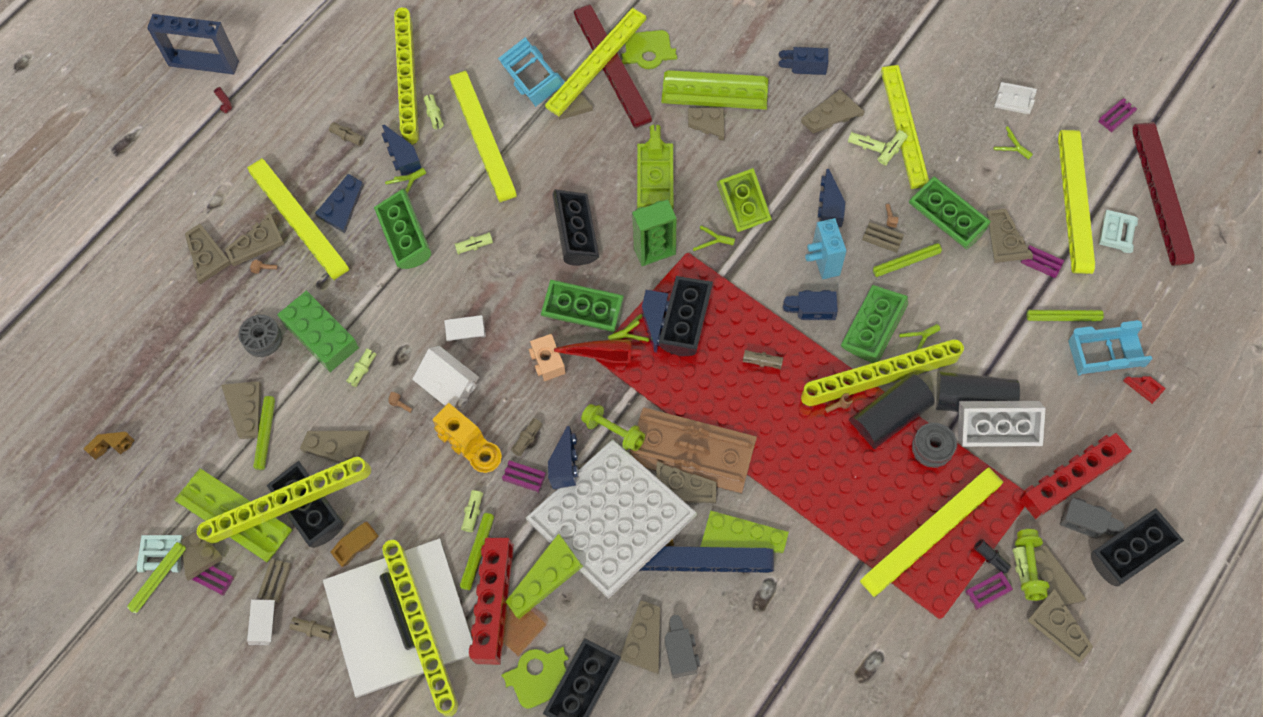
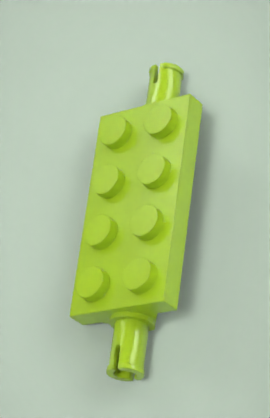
[637,125,674,209]

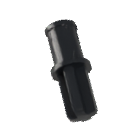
[974,539,1011,574]

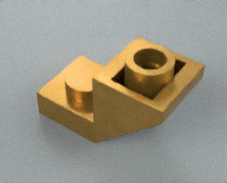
[83,431,135,460]
[330,522,379,567]

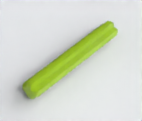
[872,243,942,277]
[1027,310,1104,321]
[253,396,275,470]
[460,513,494,591]
[127,542,186,613]

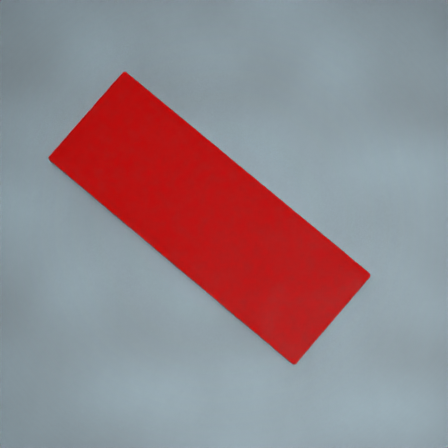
[595,253,1025,619]

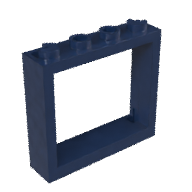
[147,14,239,75]

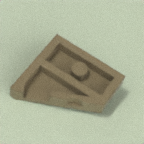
[688,108,724,140]
[181,530,222,581]

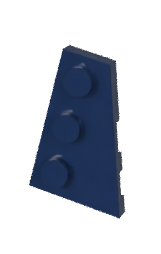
[315,174,364,233]

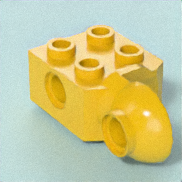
[432,403,502,473]

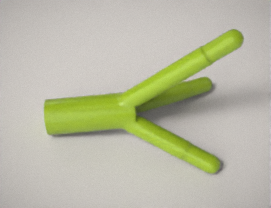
[993,126,1033,160]
[385,168,426,194]
[693,226,735,251]
[608,314,649,342]
[899,324,940,350]

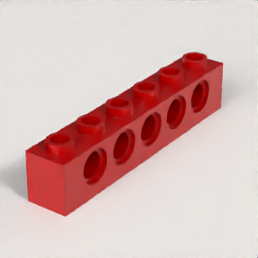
[1020,433,1132,520]
[469,538,514,665]

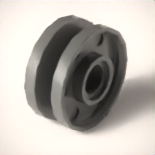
[238,314,283,357]
[912,423,957,468]

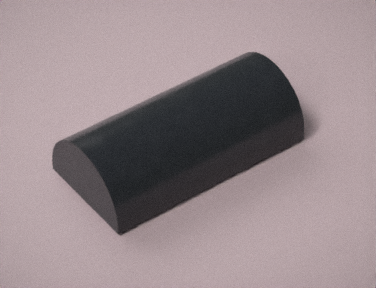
[552,189,599,266]
[659,276,713,356]
[936,372,1020,412]
[849,373,935,450]
[266,460,344,548]
[1091,508,1184,587]
[543,638,621,717]

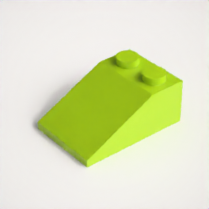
[716,168,772,232]

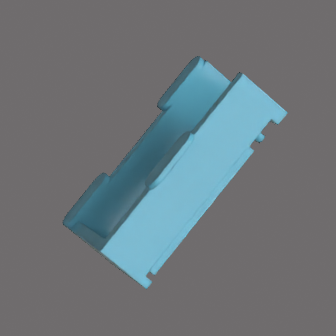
[498,37,565,107]
[1068,320,1152,376]

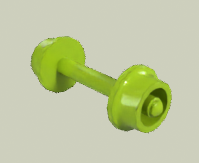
[581,404,645,451]
[1015,529,1050,601]

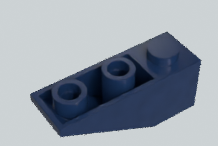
[381,124,422,176]
[817,169,846,227]
[642,290,669,352]
[548,426,579,489]

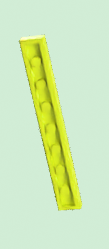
[545,8,646,117]
[881,65,929,189]

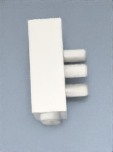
[412,346,479,409]

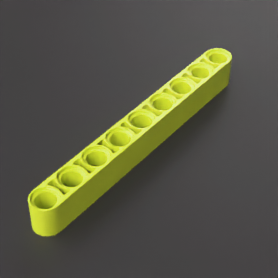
[394,7,419,145]
[449,70,517,203]
[1058,130,1095,274]
[247,158,349,280]
[801,340,964,406]
[197,457,371,543]
[859,467,1003,597]
[382,540,458,717]

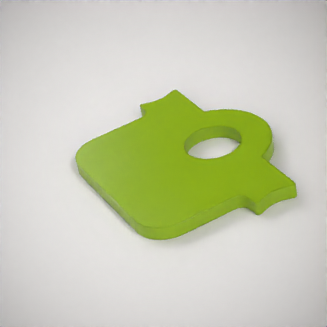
[621,30,677,69]
[501,647,569,709]

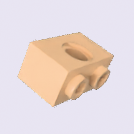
[528,334,566,381]

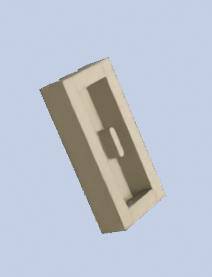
[862,222,904,253]
[257,559,292,604]

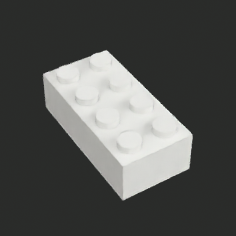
[957,401,1045,447]

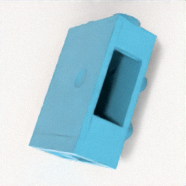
[805,218,846,279]

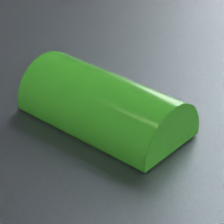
[909,176,991,250]
[374,189,431,269]
[541,279,624,332]

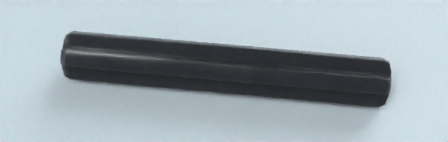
[379,572,415,650]

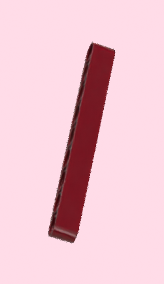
[574,4,652,129]
[1132,122,1195,266]

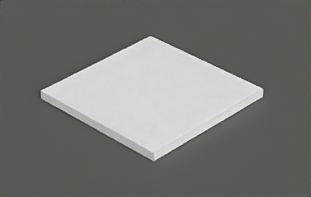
[526,439,697,599]
[323,539,473,698]

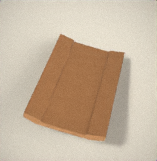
[629,407,757,494]

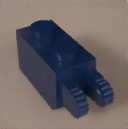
[778,47,828,75]
[782,290,838,320]

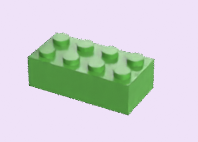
[632,200,677,267]
[277,290,359,372]

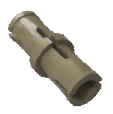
[329,122,365,147]
[743,350,783,369]
[511,418,543,457]
[290,617,334,640]

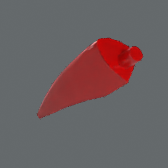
[554,340,641,363]

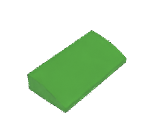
[841,285,908,363]

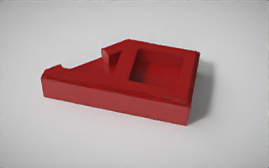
[1123,376,1166,404]

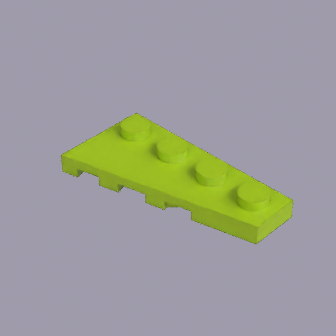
[700,510,789,553]
[506,534,584,619]

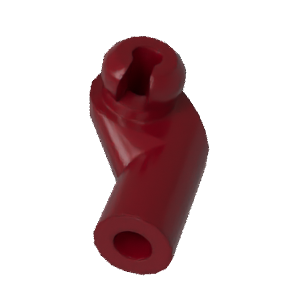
[213,87,233,114]

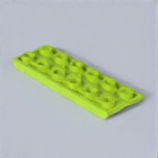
[661,70,768,110]
[174,468,293,563]

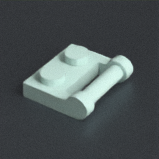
[1099,210,1138,253]
[137,535,184,572]

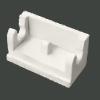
[994,82,1037,115]
[444,315,486,342]
[247,600,275,645]

